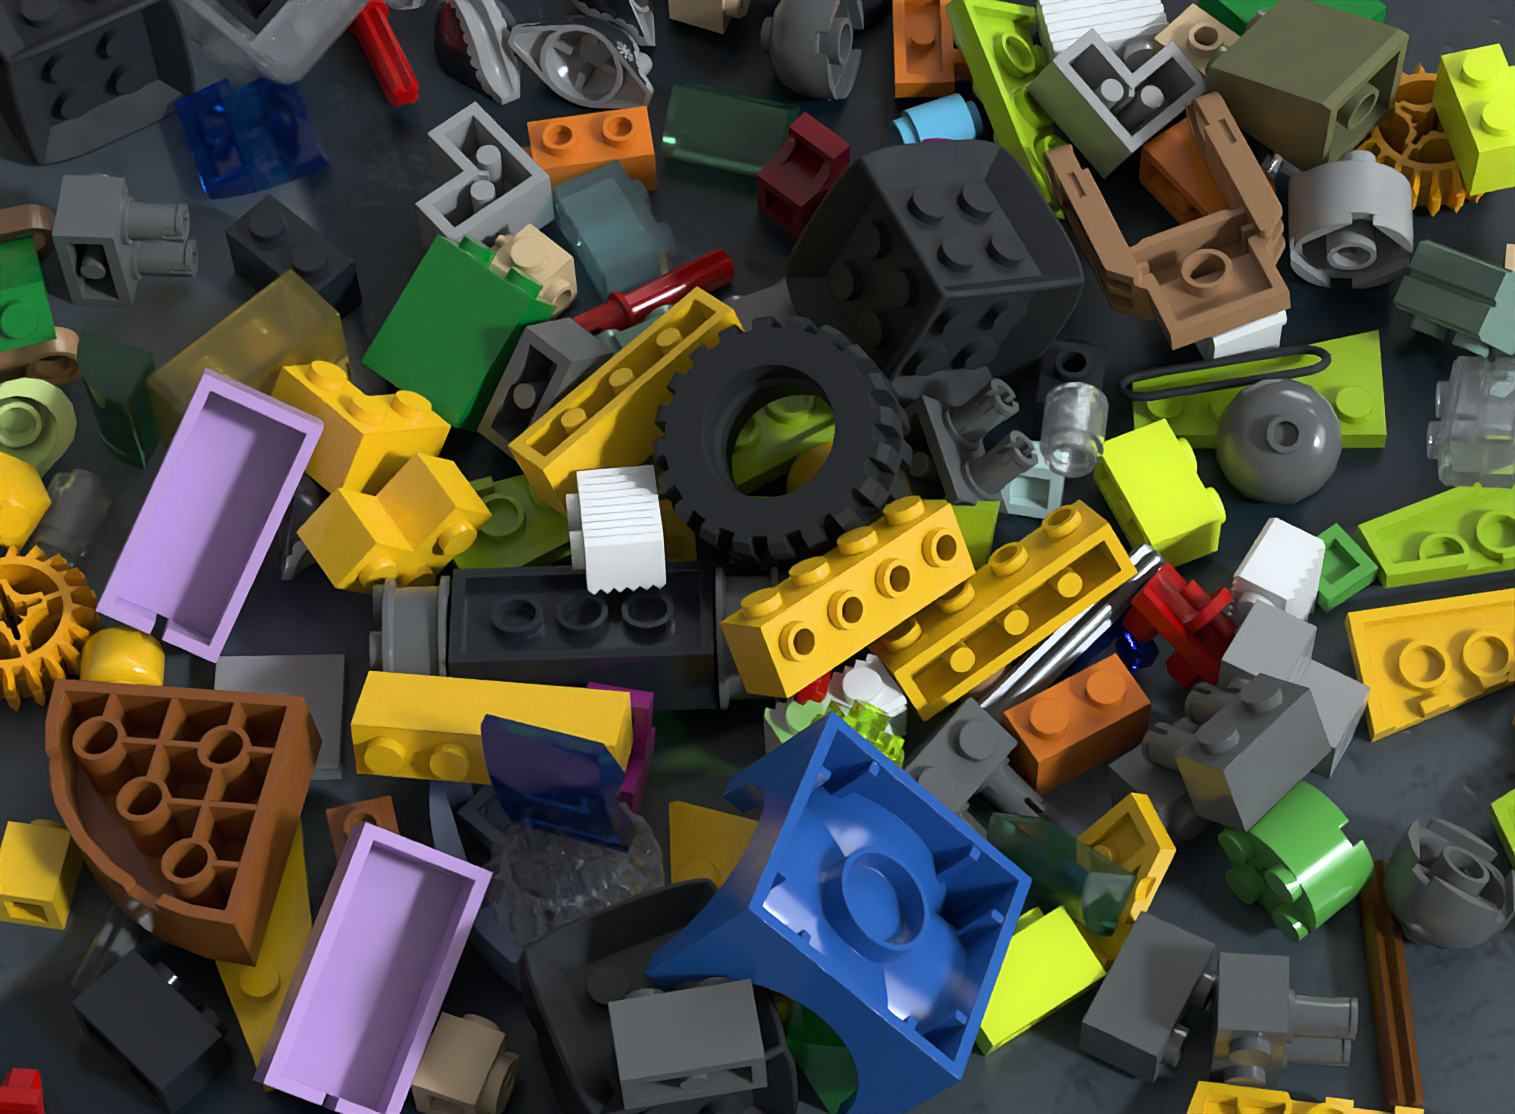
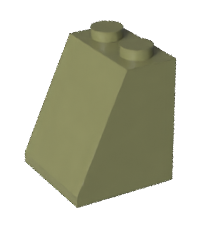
[1205,0,1409,172]

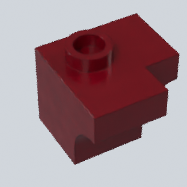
[756,112,851,239]

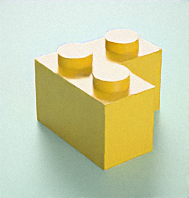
[271,361,451,495]
[296,452,493,595]

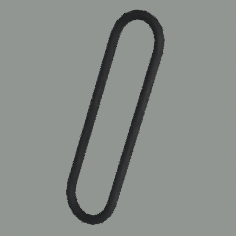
[1116,345,1331,402]

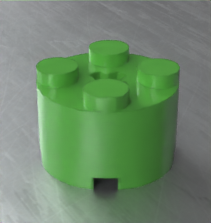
[1218,780,1375,942]

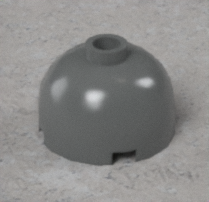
[761,0,864,100]
[1215,378,1343,504]
[1383,819,1515,951]

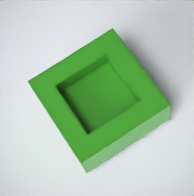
[1316,523,1378,613]

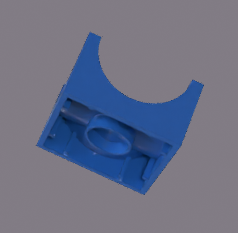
[644,711,1032,1114]

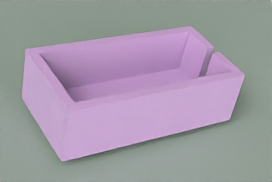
[95,367,324,663]
[253,822,493,1114]

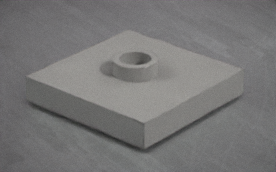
[214,654,348,780]

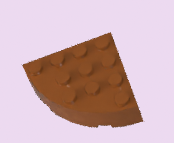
[45,678,323,967]

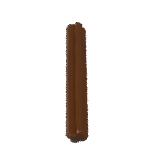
[1358,859,1424,1113]

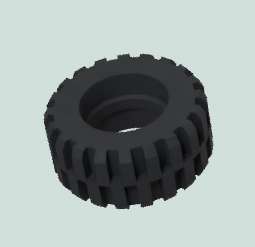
[652,316,912,571]

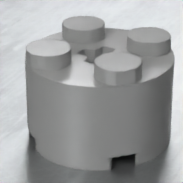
[1288,150,1414,289]

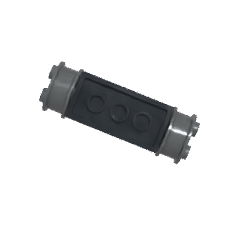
[369,560,793,711]

